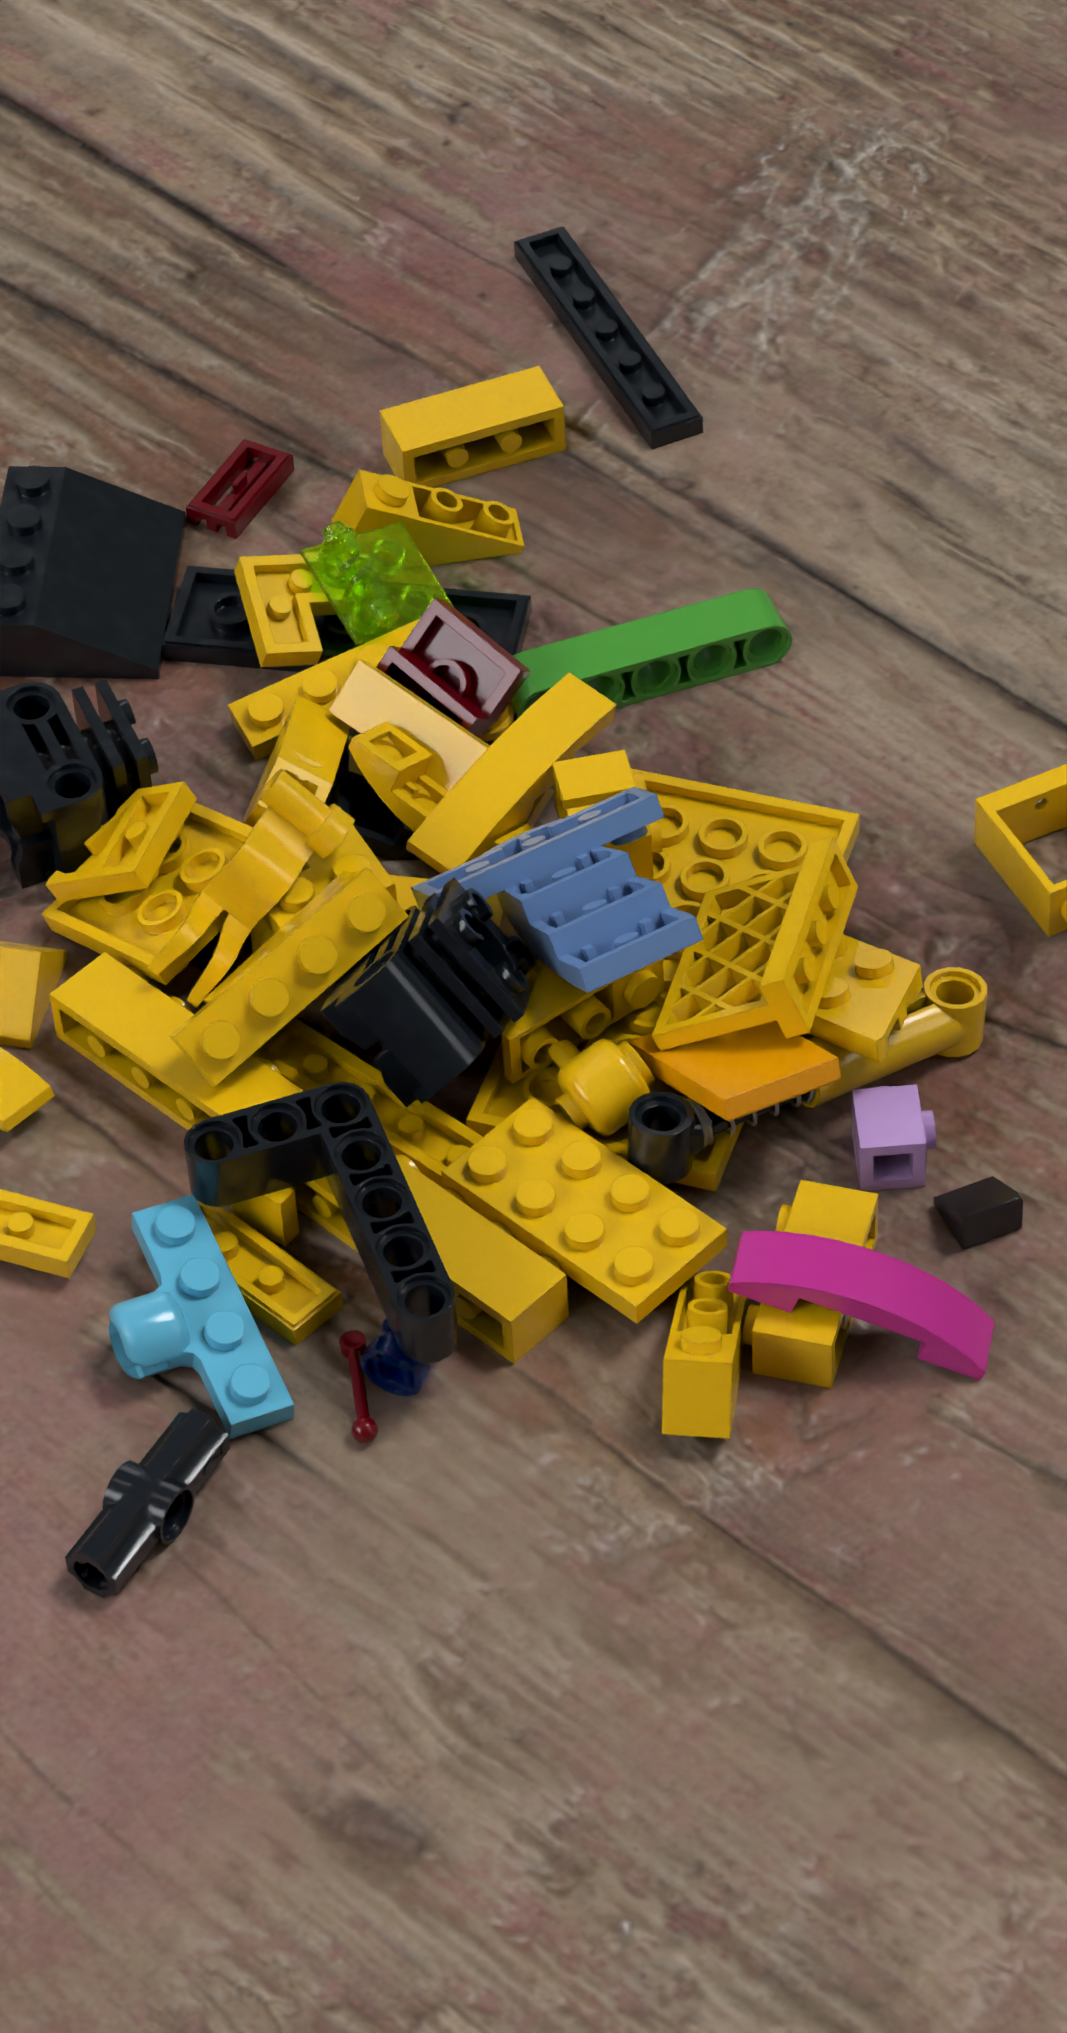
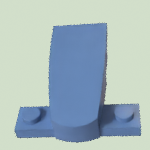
[411,787,704,993]

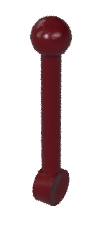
[339,1330,378,1443]

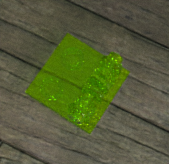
[300,521,454,645]

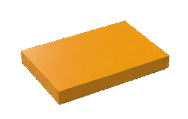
[629,1021,841,1122]

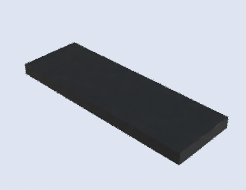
[162,566,532,672]

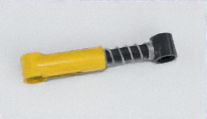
[627,967,987,1184]

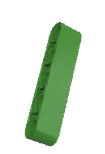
[510,588,793,718]

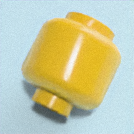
[555,1039,655,1136]

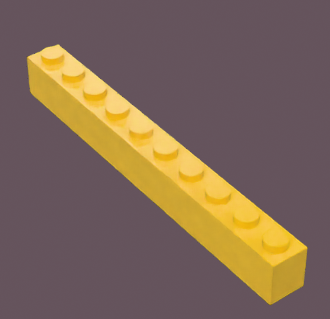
[49,952,569,1364]

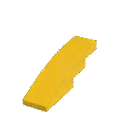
[406,672,617,873]

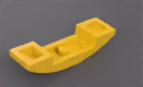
[348,721,534,849]

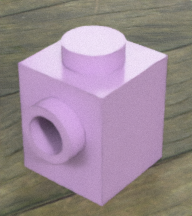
[852,1084,936,1191]

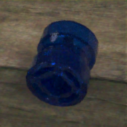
[361,1318,430,1397]

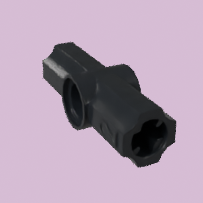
[65,1408,230,1598]

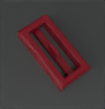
[186,439,295,539]

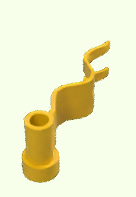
[146,769,355,1008]

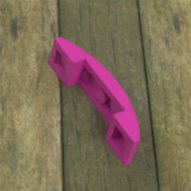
[727,1231,995,1381]

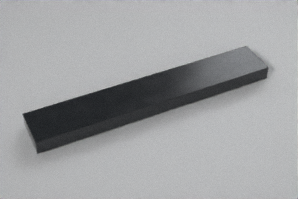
[514,226,703,450]

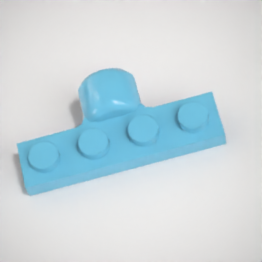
[108,1194,294,1439]

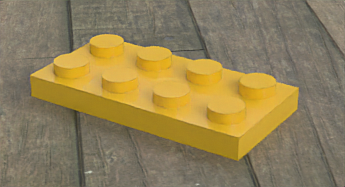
[441,1097,727,1324]

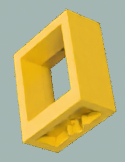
[974,764,1067,937]

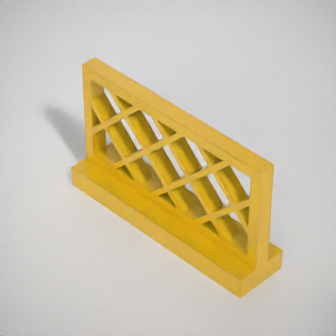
[652,836,858,1051]

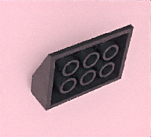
[0,466,187,679]

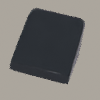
[933,1176,1023,1249]

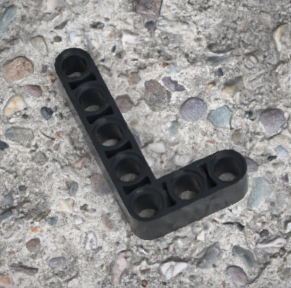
[184,1082,459,1363]

